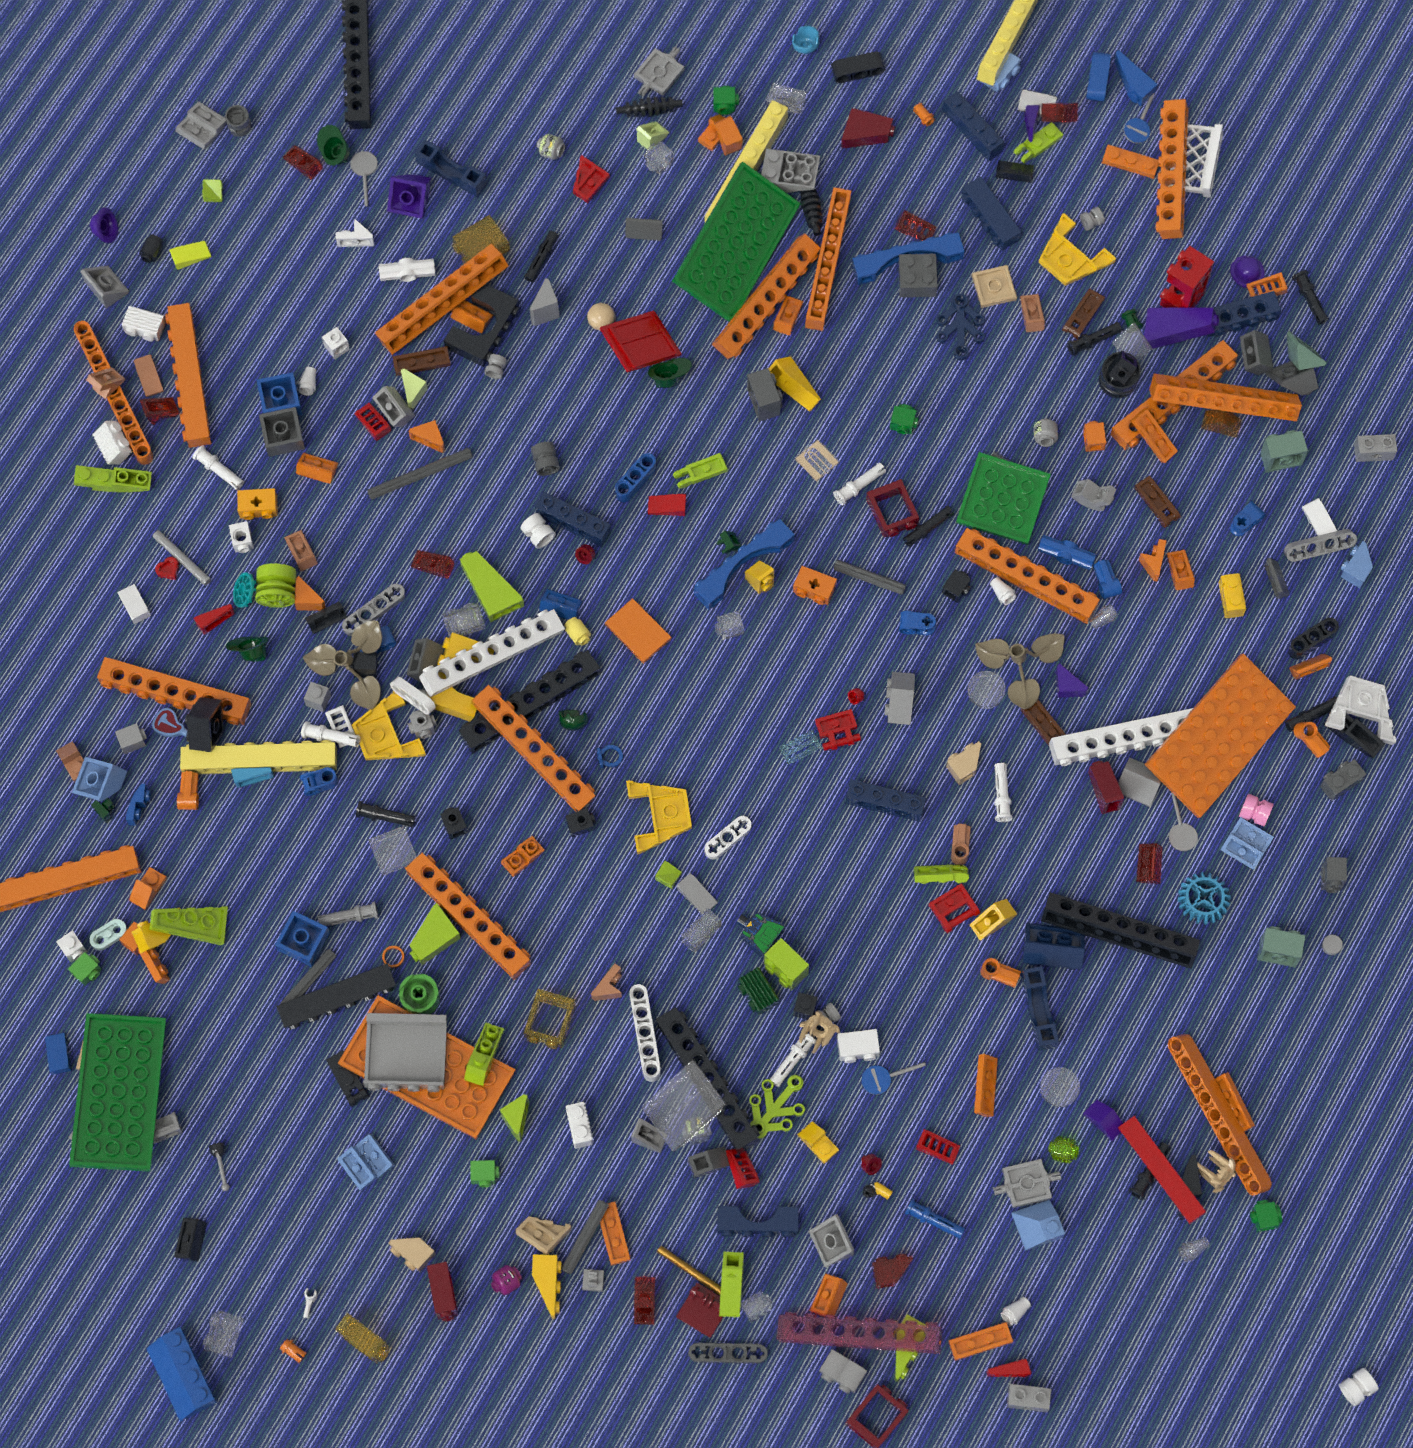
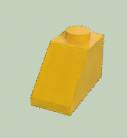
[970,899,1018,941]

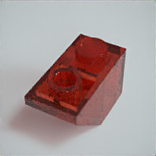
[871,1254,913,1289]
[634,1277,655,1325]

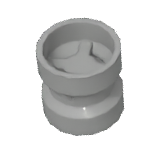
[1080,207,1105,231]
[484,354,507,379]
[814,1003,841,1030]

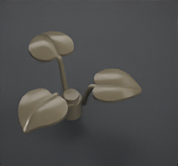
[303,620,382,710]
[975,634,1065,709]

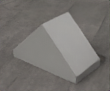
[631,1118,668,1153]

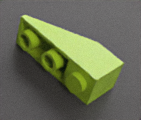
[464,1023,504,1086]
[719,1252,744,1317]
[895,1314,929,1382]

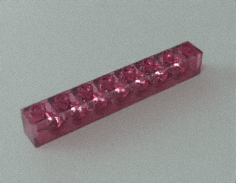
[777,1312,943,1354]

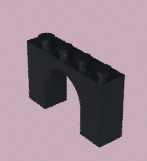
[444,284,520,367]

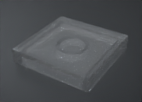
[368,826,417,876]

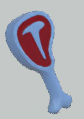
[152,708,188,738]

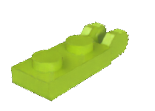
[1013,122,1063,163]
[673,453,728,489]
[914,865,969,884]

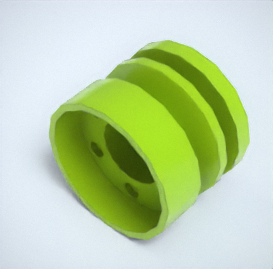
[255,563,296,607]

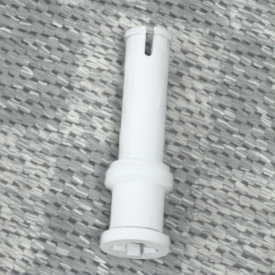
[193,445,244,490]
[833,463,886,506]
[301,721,360,747]
[994,763,1013,822]
[770,1033,816,1087]

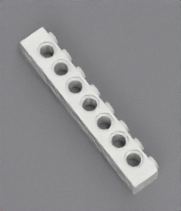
[419,609,565,697]
[1049,708,1193,766]

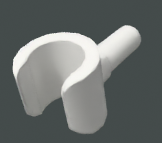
[303,1288,317,1318]

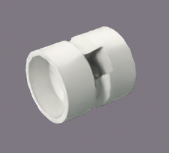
[520,513,556,549]
[1339,1368,1378,1406]

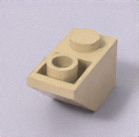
[946,741,981,785]
[388,1238,436,1272]

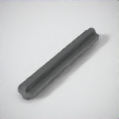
[834,560,906,595]
[280,949,336,1004]
[561,1200,608,1274]

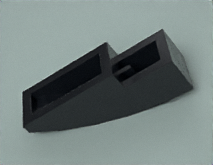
[1323,713,1385,759]
[1178,1155,1202,1220]

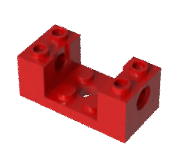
[1160,246,1214,308]

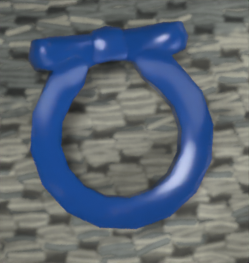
[596,745,623,768]

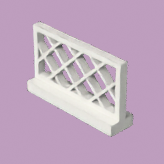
[1168,124,1223,198]

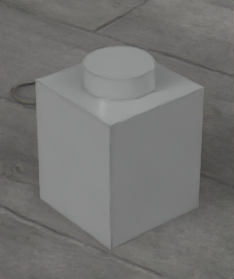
[304,682,331,712]
[115,723,147,754]

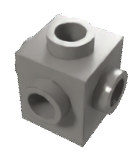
[407,710,437,739]

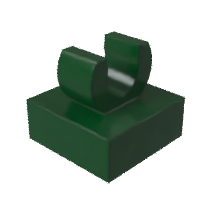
[717,530,741,554]
[91,798,115,823]

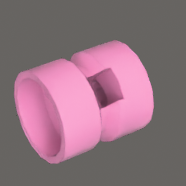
[1239,793,1273,827]

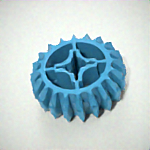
[1177,872,1231,925]

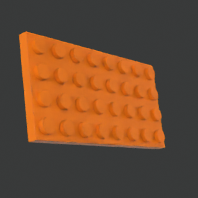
[1144,653,1296,818]
[338,996,515,1140]

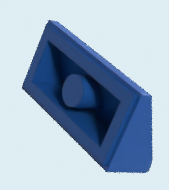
[539,589,582,620]

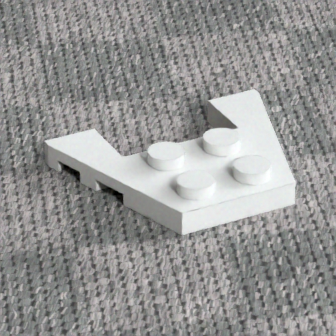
[1325,676,1396,745]

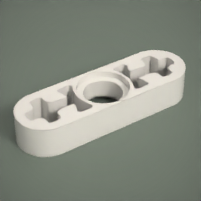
[390,677,436,715]
[705,816,751,860]

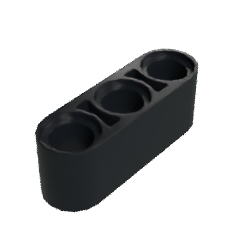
[831,51,886,83]
[1288,617,1339,659]

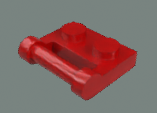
[928,883,980,934]

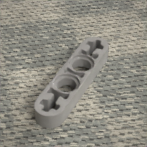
[1284,529,1357,562]
[342,584,405,636]

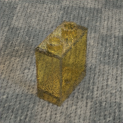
[524,989,576,1049]
[335,1313,389,1364]

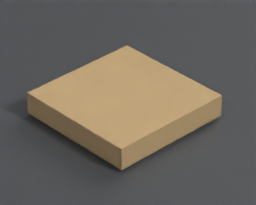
[971,265,1017,308]

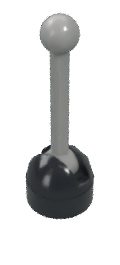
[209,1142,229,1191]

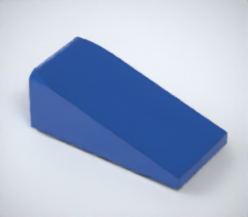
[45,1033,71,1075]

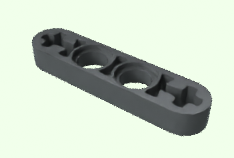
[688,1343,768,1364]

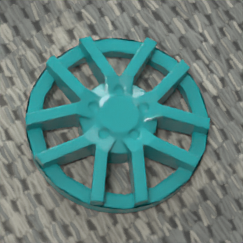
[233,572,256,608]

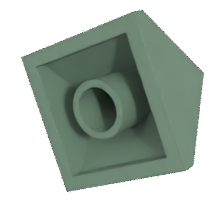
[1287,331,1327,370]

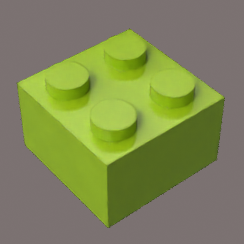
[764,938,809,990]

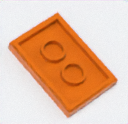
[605,598,671,664]

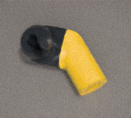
[863,1182,893,1200]

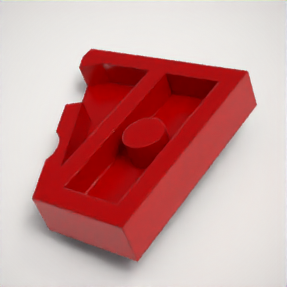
[573,155,610,203]

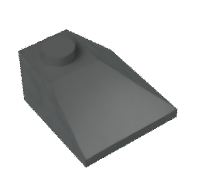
[1265,361,1319,395]

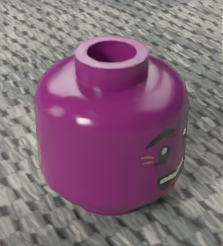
[491,1265,522,1295]

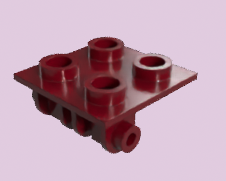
[676,1283,723,1338]

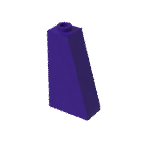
[1143,308,1219,349]

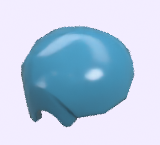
[792,26,819,54]

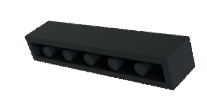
[276,963,396,1030]

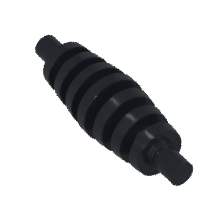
[616,97,683,117]
[800,188,823,236]

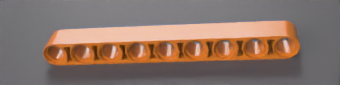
[74,321,153,465]
[1168,1034,1271,1196]

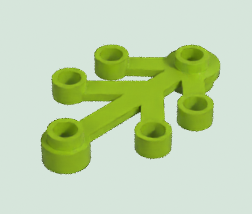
[749,1075,805,1139]

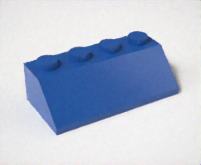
[146,1327,217,1422]

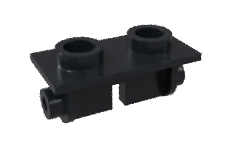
[305,601,347,634]

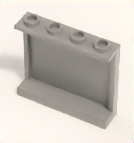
[363,1013,447,1092]

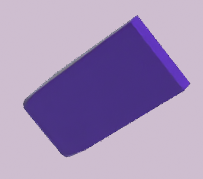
[1024,105,1039,142]

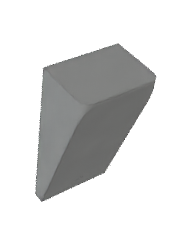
[677,873,718,916]

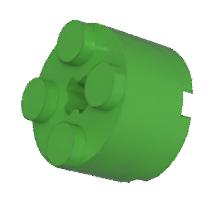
[399,974,440,1015]

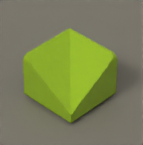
[202,180,223,202]
[655,861,682,889]

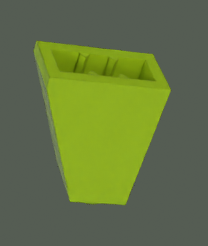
[409,903,460,965]

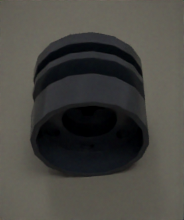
[1098,352,1141,399]

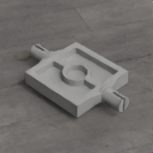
[634,47,684,96]
[993,1159,1061,1208]

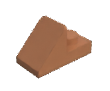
[87,368,125,399]
[56,741,84,783]
[591,963,622,1001]

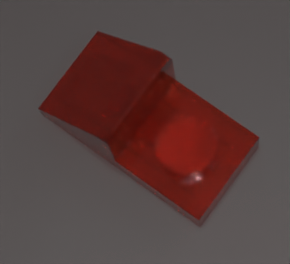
[1041,103,1078,123]
[140,397,179,425]

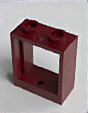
[866,479,919,538]
[427,1262,458,1322]
[845,1384,909,1448]

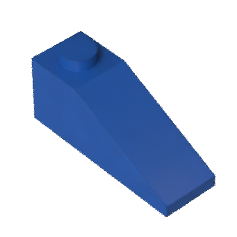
[1114,50,1158,106]

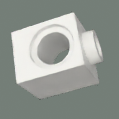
[322,327,350,360]
[229,521,254,553]

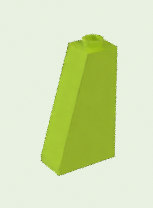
[460,551,524,622]

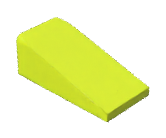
[169,241,211,270]

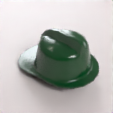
[317,125,350,166]
[648,358,692,388]
[226,637,268,662]

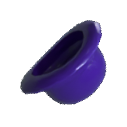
[90,207,119,243]
[1230,255,1265,288]

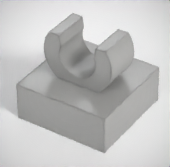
[582,1269,604,1292]

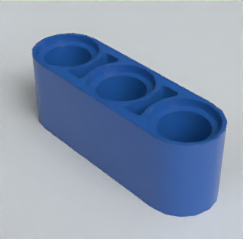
[1086,52,1111,102]
[615,453,656,502]

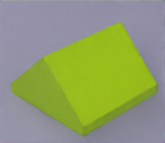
[500,1094,529,1142]

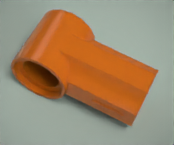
[1293,722,1330,758]
[177,771,199,810]
[980,958,1021,988]

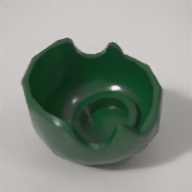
[558,710,588,731]

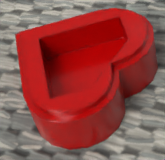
[155,557,179,580]

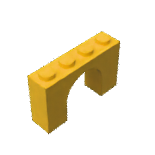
[427,632,494,722]

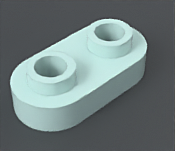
[90,919,127,950]

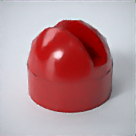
[848,688,864,705]

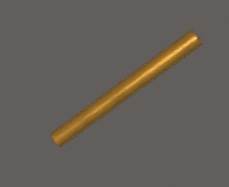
[657,1246,721,1295]

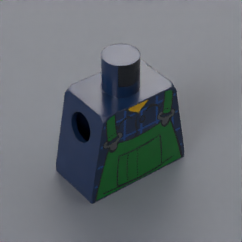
[736,913,785,960]

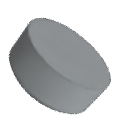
[1322,935,1342,955]

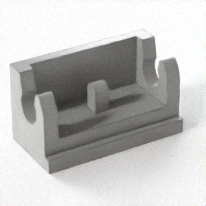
[154,1112,183,1144]

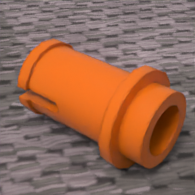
[913,103,935,126]
[280,1339,307,1363]

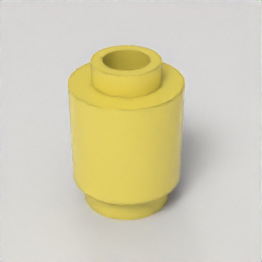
[564,617,591,646]

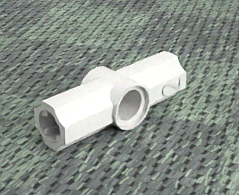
[379,258,435,282]

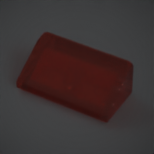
[1136,843,1163,884]

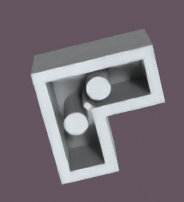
[884,672,915,725]

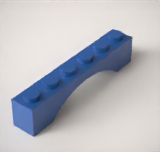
[852,232,964,285]
[694,519,795,610]

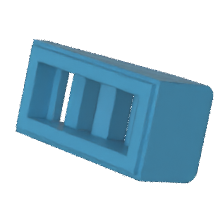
[231,768,274,788]

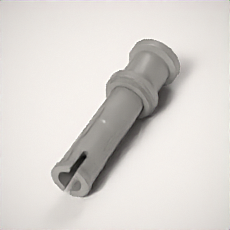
[318,901,379,926]

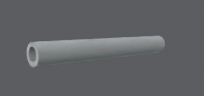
[153,530,211,586]

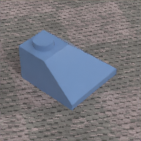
[72,757,127,802]
[1011,1200,1065,1251]

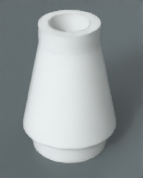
[298,367,316,396]
[990,577,1016,605]
[1001,1297,1031,1326]

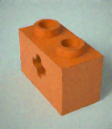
[793,566,837,605]

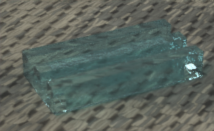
[779,730,822,765]

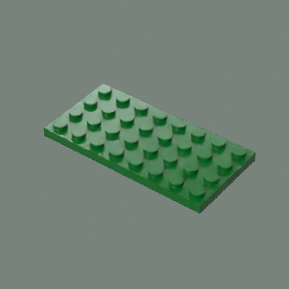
[672,162,801,322]
[69,1013,166,1172]

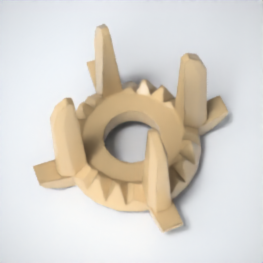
[799,1011,840,1054]
[1197,1150,1237,1193]

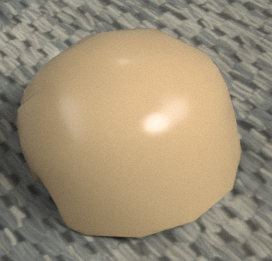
[587,303,616,331]

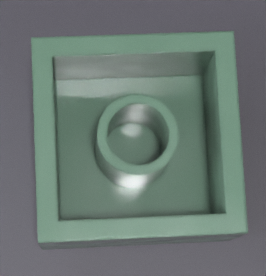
[1260,430,1308,473]
[1257,926,1305,968]

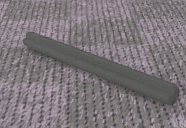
[367,448,472,499]

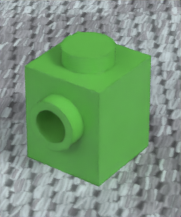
[68,952,102,986]
[470,1160,500,1187]

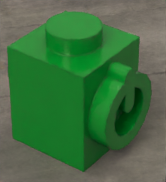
[713,86,739,115]
[890,404,919,435]
[1250,1200,1282,1232]

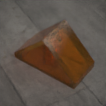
[1201,410,1242,438]

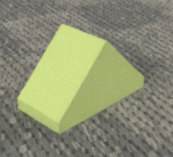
[637,121,669,152]
[401,369,428,410]

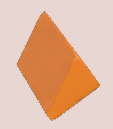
[451,300,493,333]
[296,453,338,484]
[1289,654,1332,680]
[810,1274,847,1320]

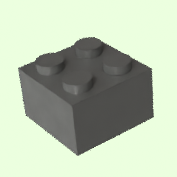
[898,254,937,298]
[747,368,783,422]
[259,407,305,457]

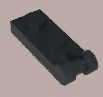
[326,1050,369,1107]

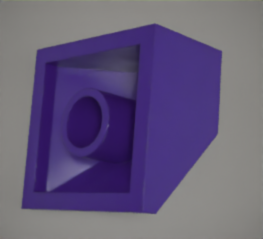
[387,174,431,219]

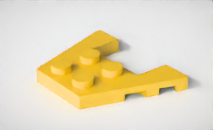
[1039,213,1116,286]
[352,691,426,761]
[626,780,692,854]

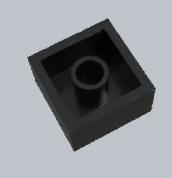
[185,697,224,752]

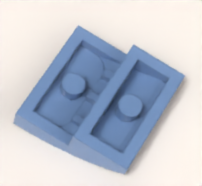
[1220,817,1274,870]
[337,1134,395,1190]

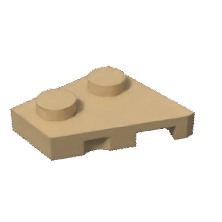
[516,1216,571,1255]

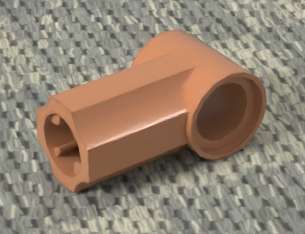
[951,824,971,865]

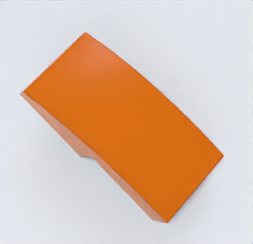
[501,836,544,877]

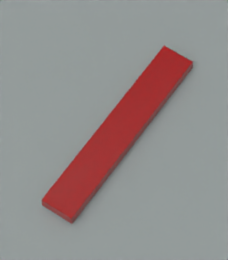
[1118,1116,1206,1224]

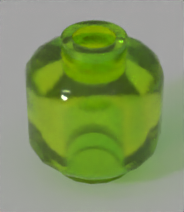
[1048,1136,1079,1164]

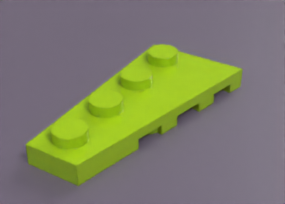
[149,906,228,945]

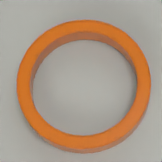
[382,946,404,968]

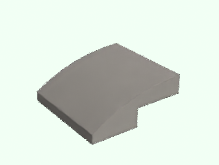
[176,101,227,150]

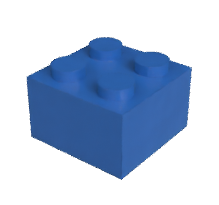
[256,372,302,415]
[275,911,330,967]

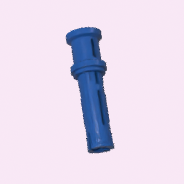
[905,1198,965,1240]

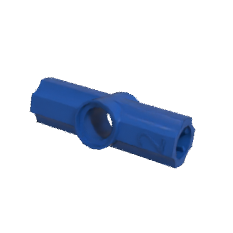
[1038,535,1097,570]

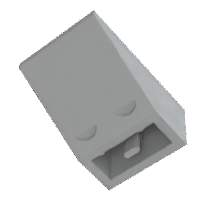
[761,149,820,193]

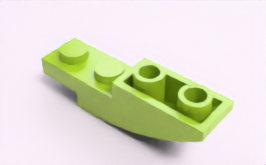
[74,465,152,492]

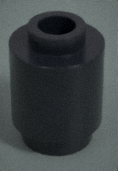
[139,234,163,263]

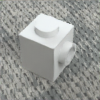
[56,930,87,962]

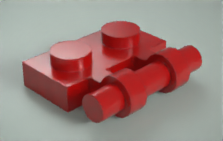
[815,709,861,751]

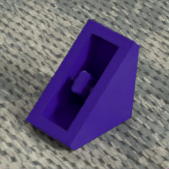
[1055,663,1089,698]
[1083,1100,1123,1141]

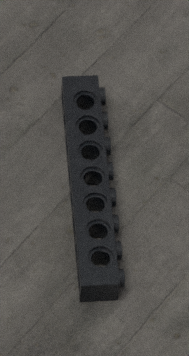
[342,0,371,130]
[459,650,601,754]
[1041,892,1200,969]
[656,1007,760,1155]

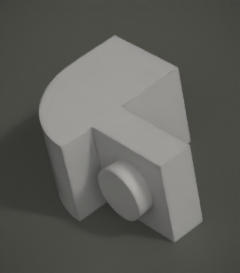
[1071,479,1116,511]

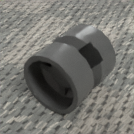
[225,105,252,137]
[531,442,560,476]

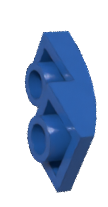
[126,784,151,826]

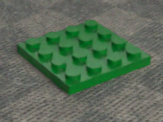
[956,452,1051,545]

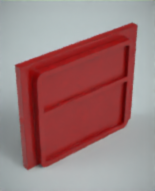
[600,311,681,373]

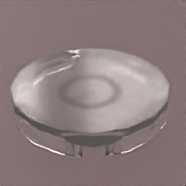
[967,671,1006,709]
[1040,1067,1080,1107]

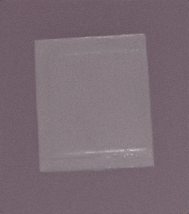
[641,1060,726,1152]

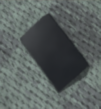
[995,160,1034,183]
[174,1218,207,1262]

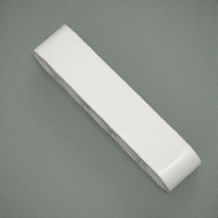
[630,984,661,1082]

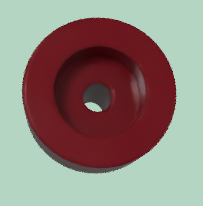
[575,544,595,564]
[861,1154,882,1175]

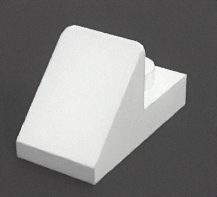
[336,219,374,247]

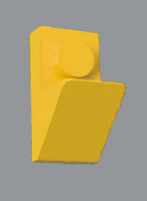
[797,1122,839,1164]

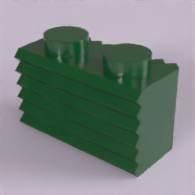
[737,967,779,1015]

